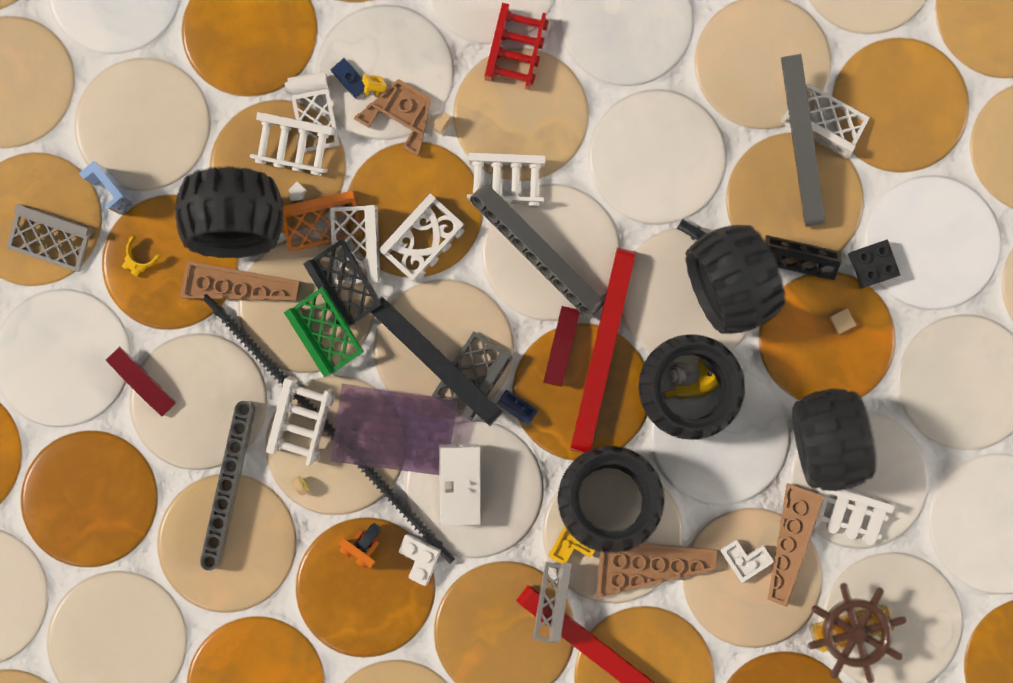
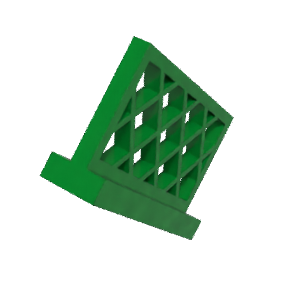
[284,287,364,377]

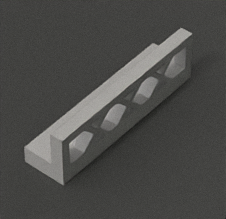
[532,561,572,644]

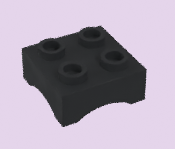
[848,239,901,289]

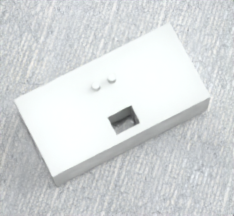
[439,444,480,526]

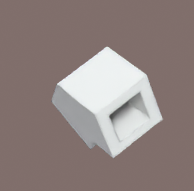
[289,182,307,203]

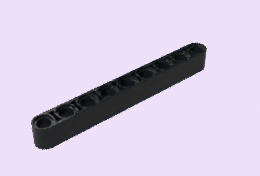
[371,296,503,426]

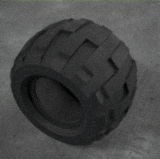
[792,389,877,491]

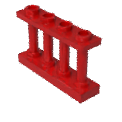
[484,2,549,90]

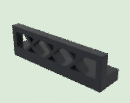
[764,235,842,280]

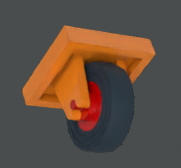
[338,523,381,569]

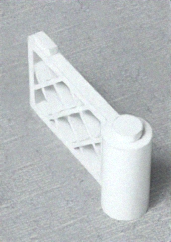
[285,71,340,152]

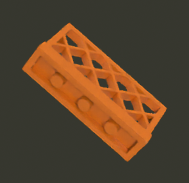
[283,190,364,252]

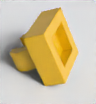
[362,74,387,97]

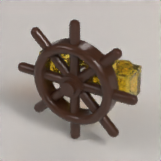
[808,583,907,683]

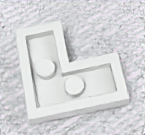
[399,534,441,586]
[719,539,774,583]

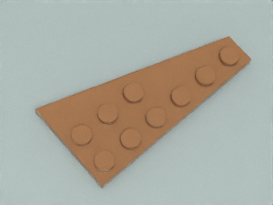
[596,543,717,598]

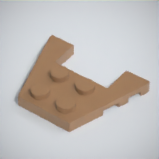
[354,79,431,157]

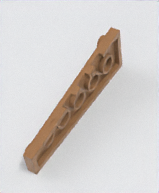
[180,261,301,301]
[768,483,825,607]

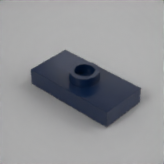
[330,58,365,99]
[496,389,538,426]

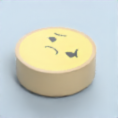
[292,476,309,496]

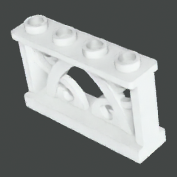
[379,194,465,282]

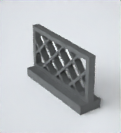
[432,331,513,421]

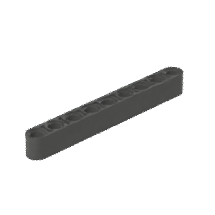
[781,54,825,227]
[470,184,604,319]
[200,401,255,571]

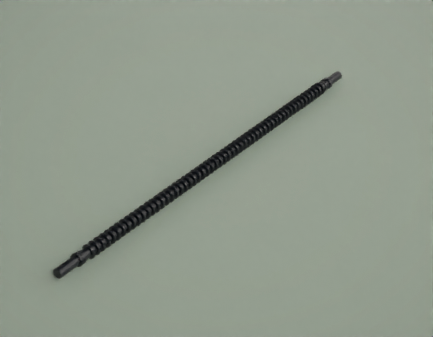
[203,294,455,564]

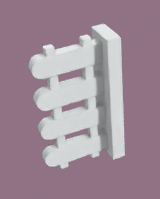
[815,488,895,545]

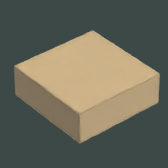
[829,308,856,334]

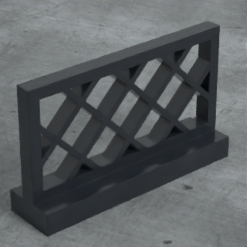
[303,239,383,329]

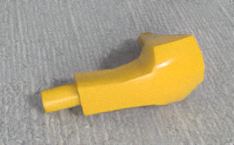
[664,359,719,399]

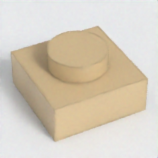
[434,112,452,135]

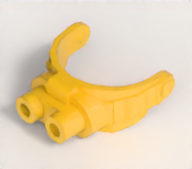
[122,235,161,277]

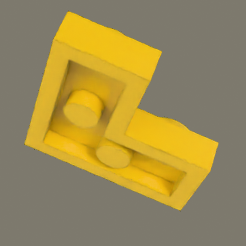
[548,525,595,564]

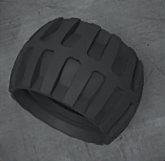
[175,166,283,258]
[685,225,785,334]
[639,334,745,440]
[558,446,665,553]

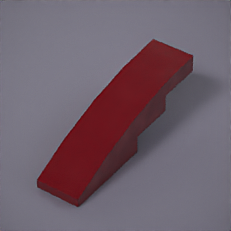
[543,306,580,387]
[105,346,176,417]

